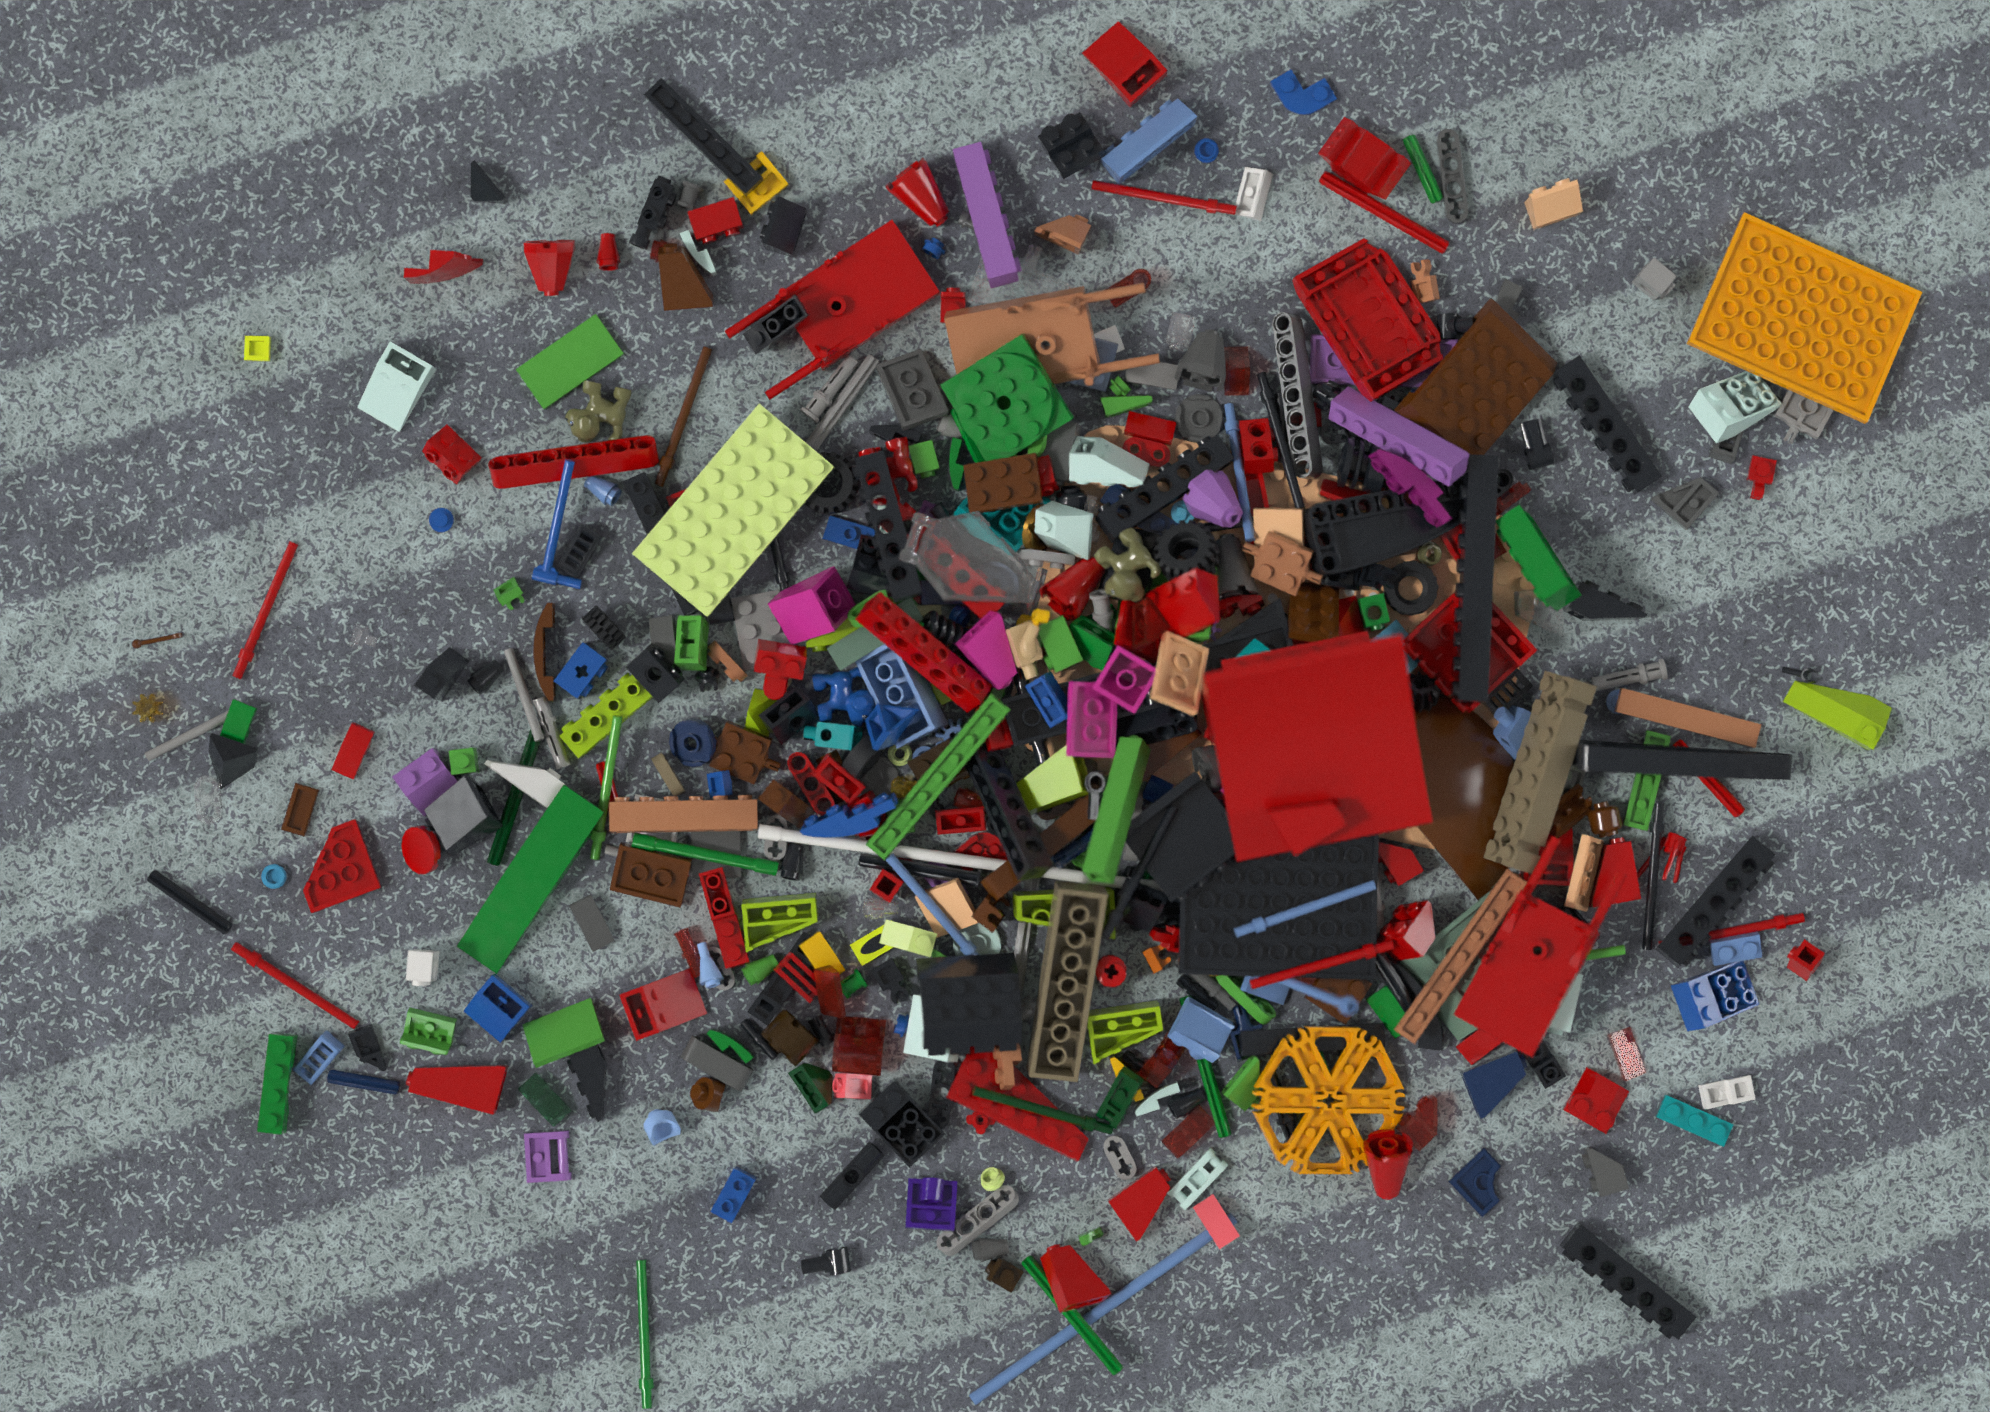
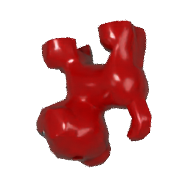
[858,437,918,505]

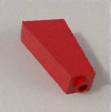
[406,1065,509,1115]

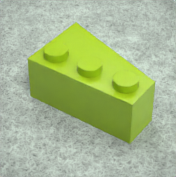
[741,892,818,952]
[1087,1000,1163,1065]

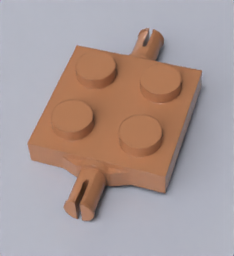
[1242,531,1323,596]

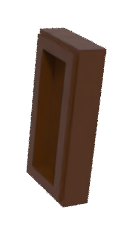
[281,783,319,837]

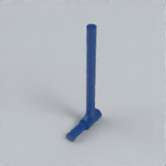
[532,459,582,589]

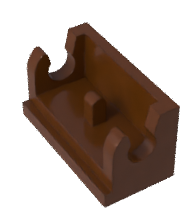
[1549,784,1592,839]
[971,893,1011,933]

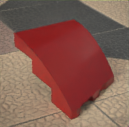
[404,250,483,284]

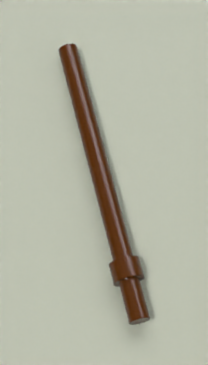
[654,347,712,487]

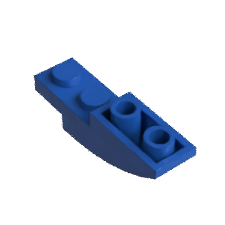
[800,792,899,838]

